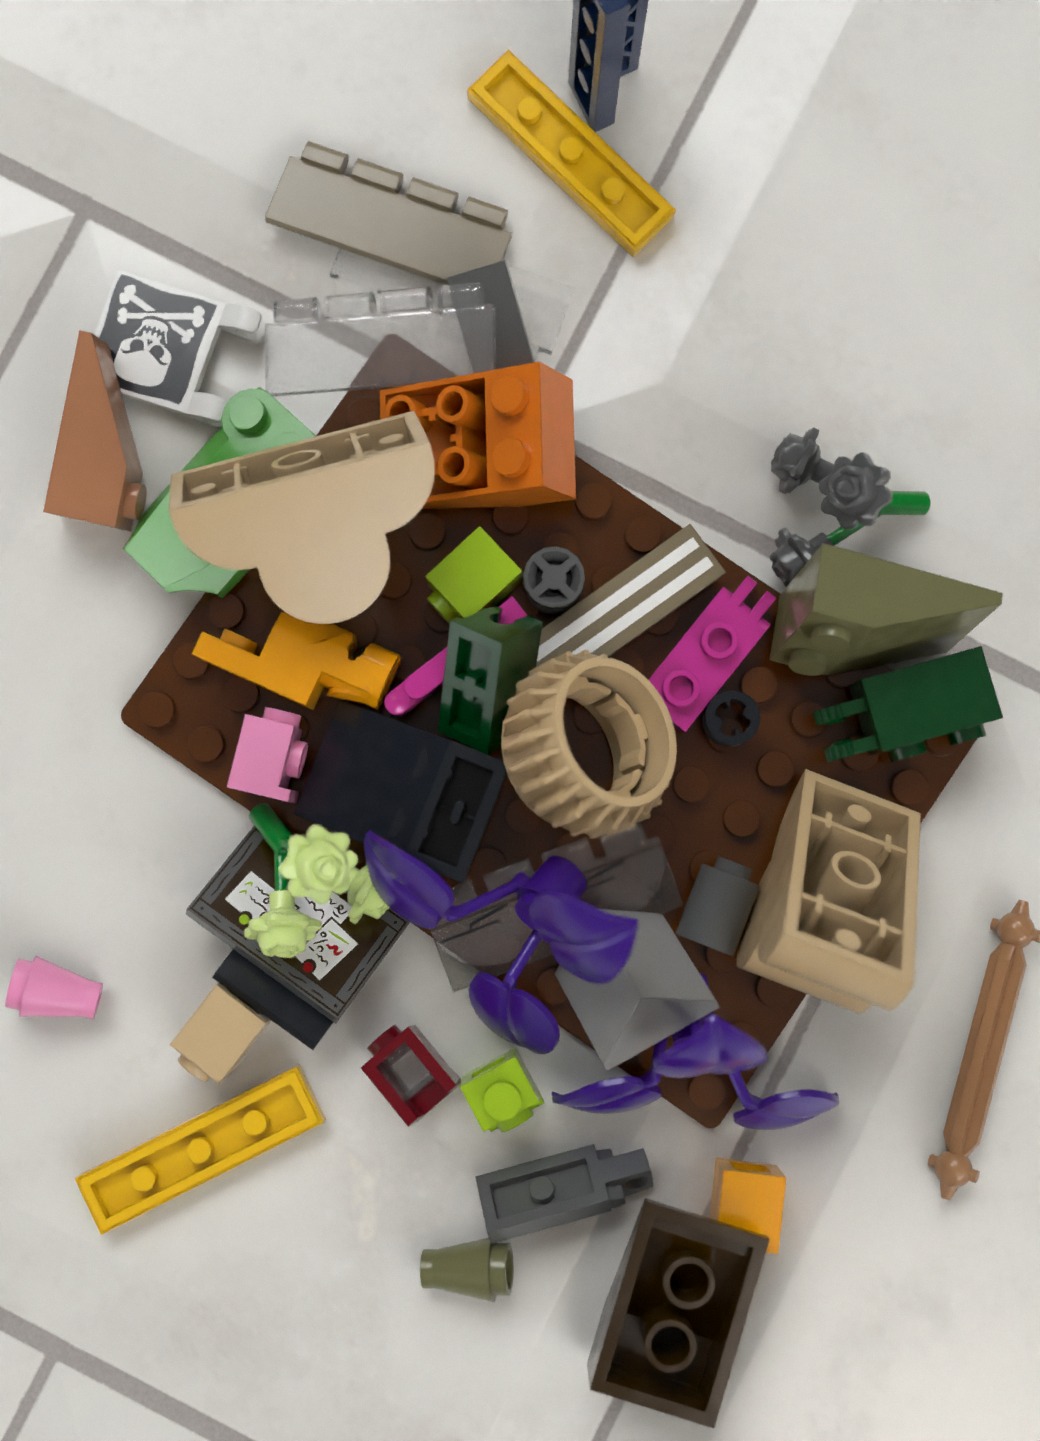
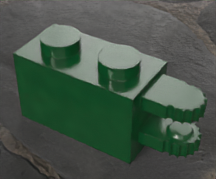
[812,646,1003,763]

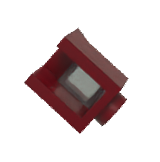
[361,1024,461,1127]

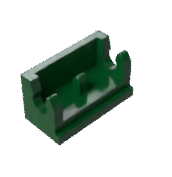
[438,607,543,755]

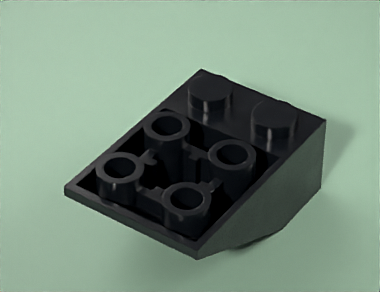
[294,700,508,883]

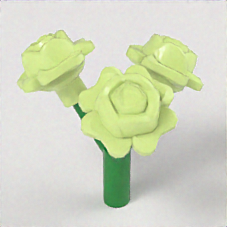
[244,803,389,958]

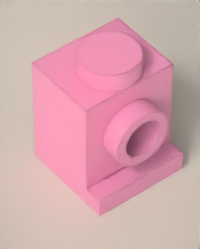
[227,707,308,804]

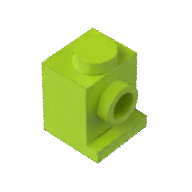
[460,1047,544,1133]

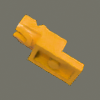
[192,612,402,710]

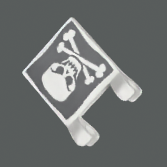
[94,270,268,429]

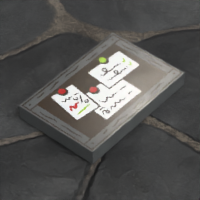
[186,826,410,1024]

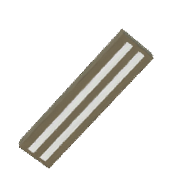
[536,524,726,667]

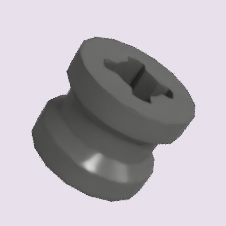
[523,546,585,615]

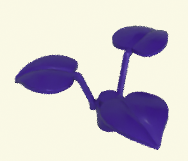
[364,829,638,1054]
[551,973,839,1130]

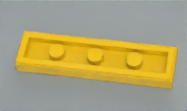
[467,49,676,258]
[75,1064,326,1235]

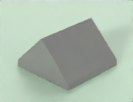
[555,909,720,1071]

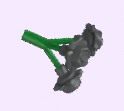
[769,427,931,587]

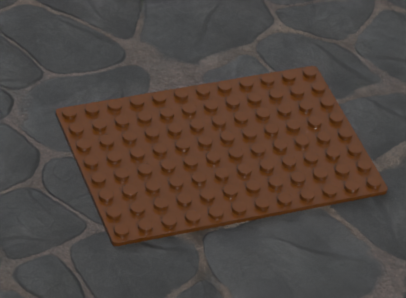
[121,335,977,1128]

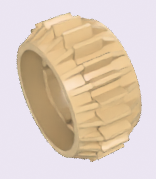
[501,650,677,839]

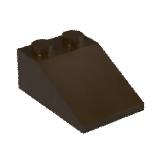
[587,1198,770,1428]

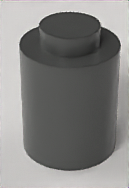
[675,856,760,956]

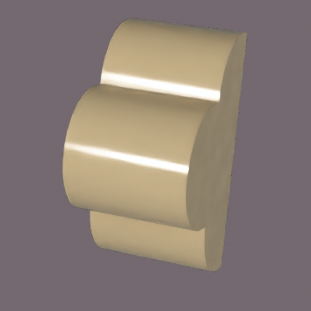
[169,411,435,624]
[737,769,921,1014]

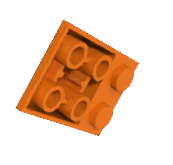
[380,361,576,509]

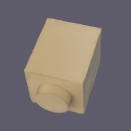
[170,983,271,1084]

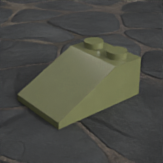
[770,543,1003,676]

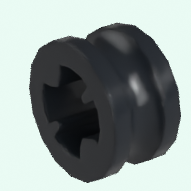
[702,690,760,747]

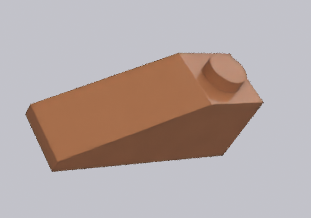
[43,330,147,532]

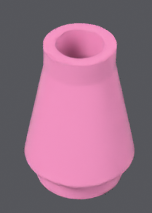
[5,956,103,1019]

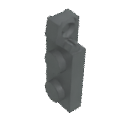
[475,1144,653,1244]

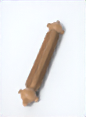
[928,900,1040,1200]

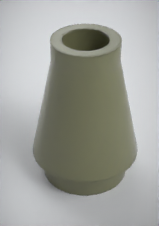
[420,1238,514,1302]

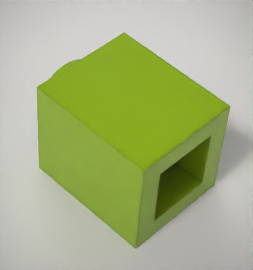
[425,526,522,625]

